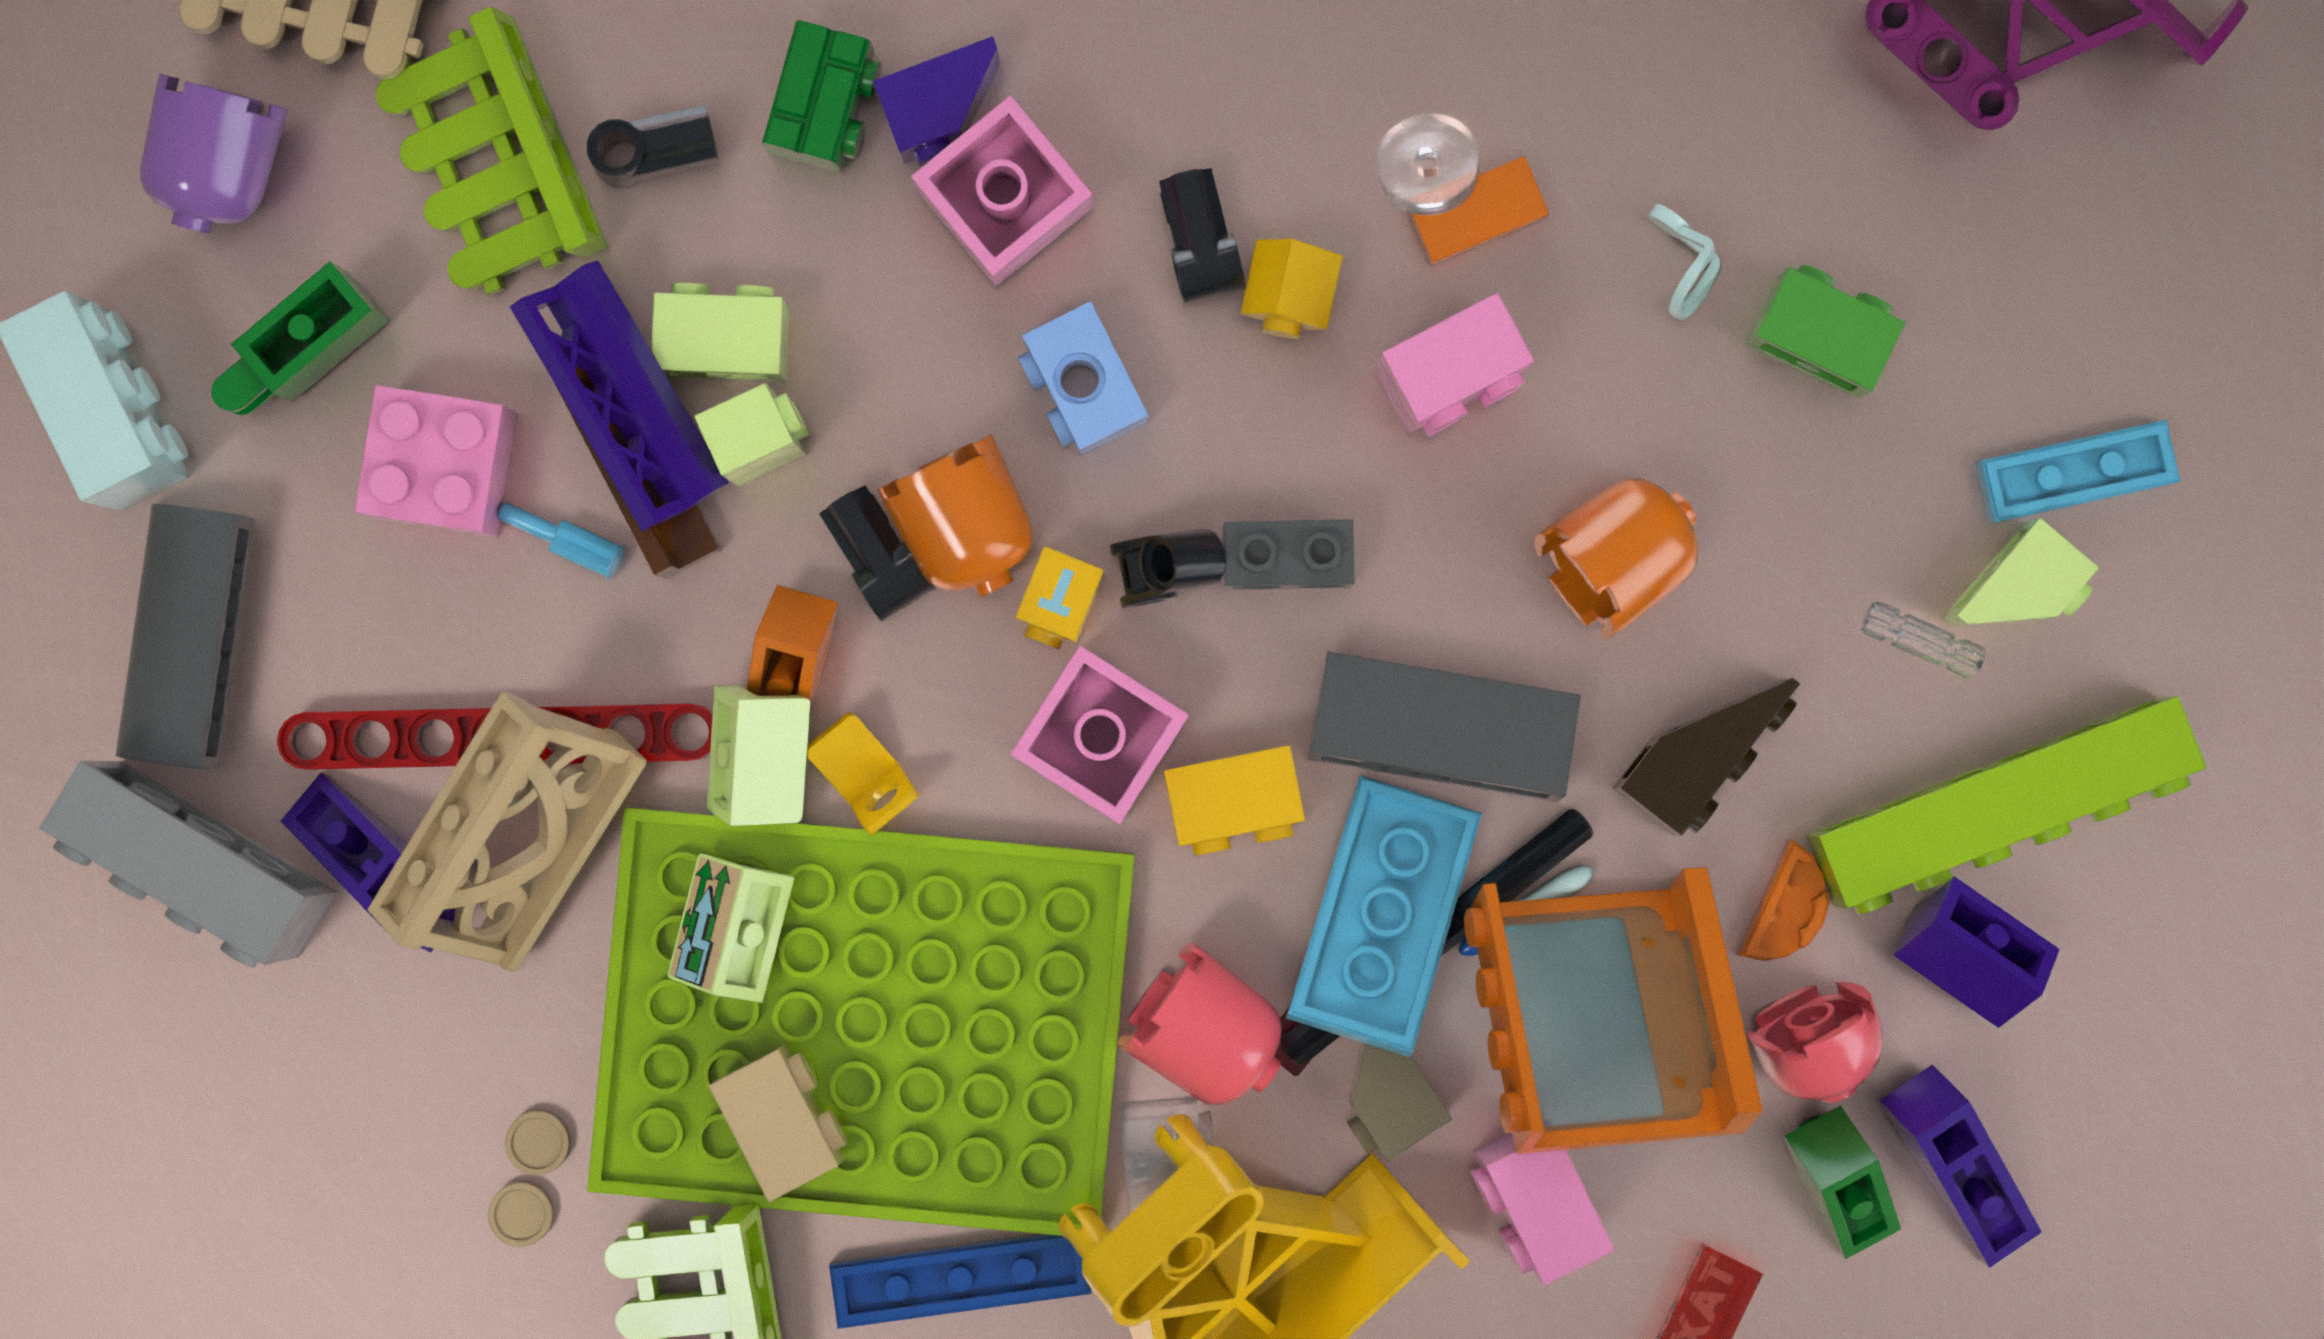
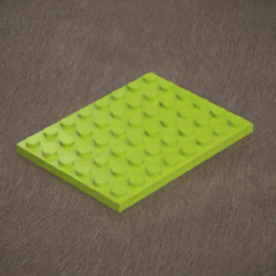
[587,807,1135,1236]

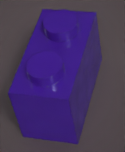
[1893,876,2060,1028]

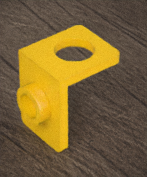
[807,712,919,835]

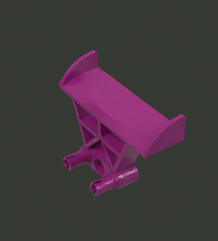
[1865,0,2248,130]

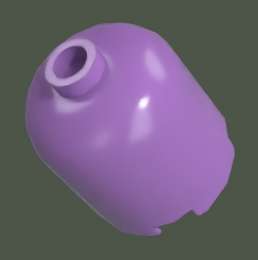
[140,73,288,234]

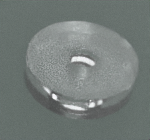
[1377,113,1480,215]

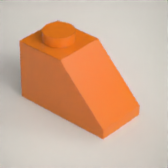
[747,585,838,720]

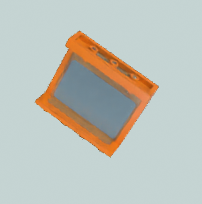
[1464,867,1763,1154]

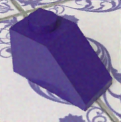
[873,36,1000,167]

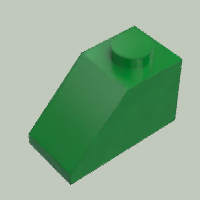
[1784,1105,1901,1259]

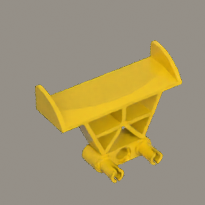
[1059,1114,1471,1339]

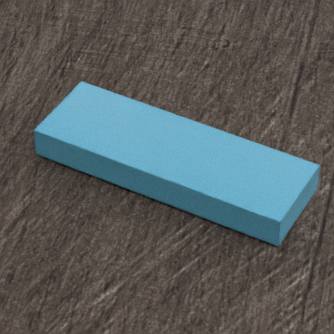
[1975,420,2181,524]

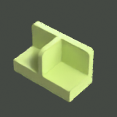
[707,685,810,826]

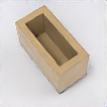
[709,1044,847,1203]

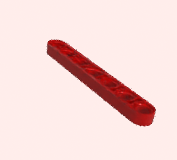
[277,703,713,770]

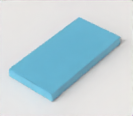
[1286,775,1482,1057]

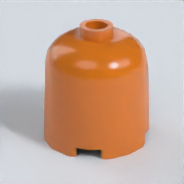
[877,434,1033,597]
[1534,478,1699,640]

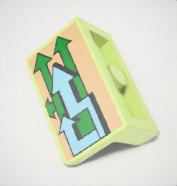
[668,854,795,1003]

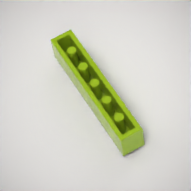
[1806,696,2207,915]

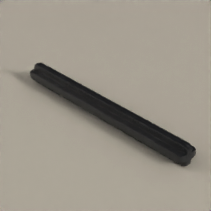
[1280,809,1594,1066]

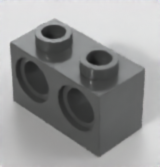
[1222,519,1354,591]

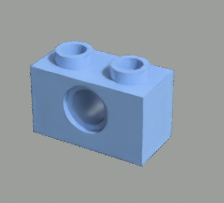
[1017,301,1149,456]

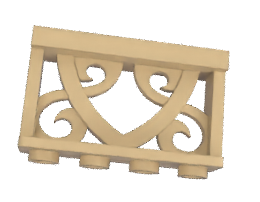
[367,691,646,972]

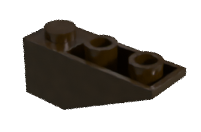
[1612,678,1800,836]

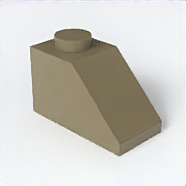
[1346,1042,1452,1162]

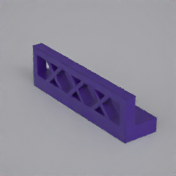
[510,260,729,532]

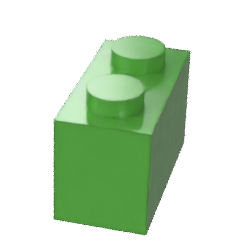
[1745,265,1906,398]

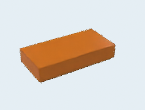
[1407,156,1549,266]

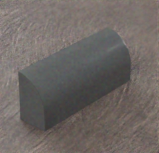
[115,504,255,769]
[1307,651,1581,802]

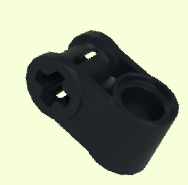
[1110,529,1226,608]

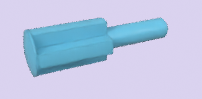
[497,503,625,580]

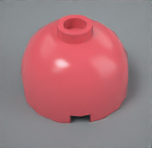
[1748,982,1883,1103]

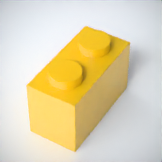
[1164,745,1305,856]

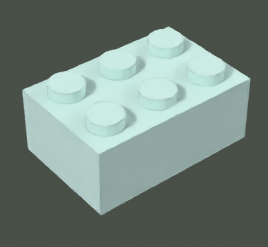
[0,291,190,511]

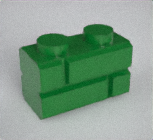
[762,20,881,173]

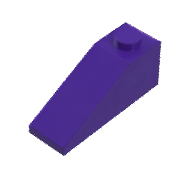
[281,772,456,952]
[1880,1064,2042,1268]

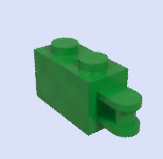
[211,261,390,416]

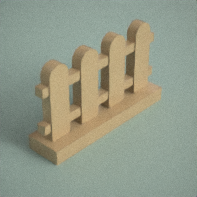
[179,0,424,79]

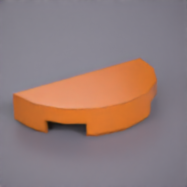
[1736,839,1830,961]

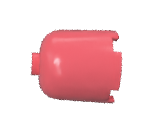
[1118,941,1282,1105]

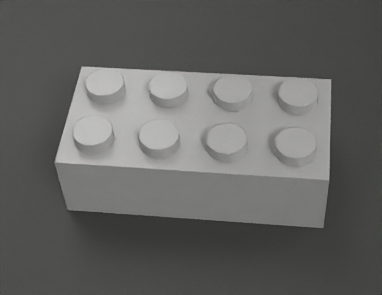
[39,761,338,967]

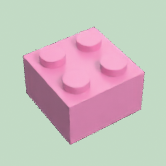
[911,95,1094,287]
[1374,292,1535,438]
[354,385,518,538]
[1010,646,1189,824]
[1470,1118,1615,1285]

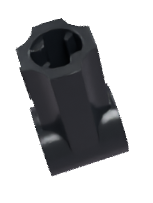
[586,105,719,188]
[1159,168,1246,303]
[819,485,935,622]

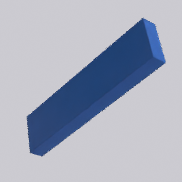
[829,1233,1092,1329]

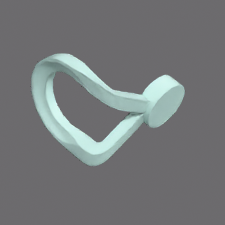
[1648,204,1721,321]

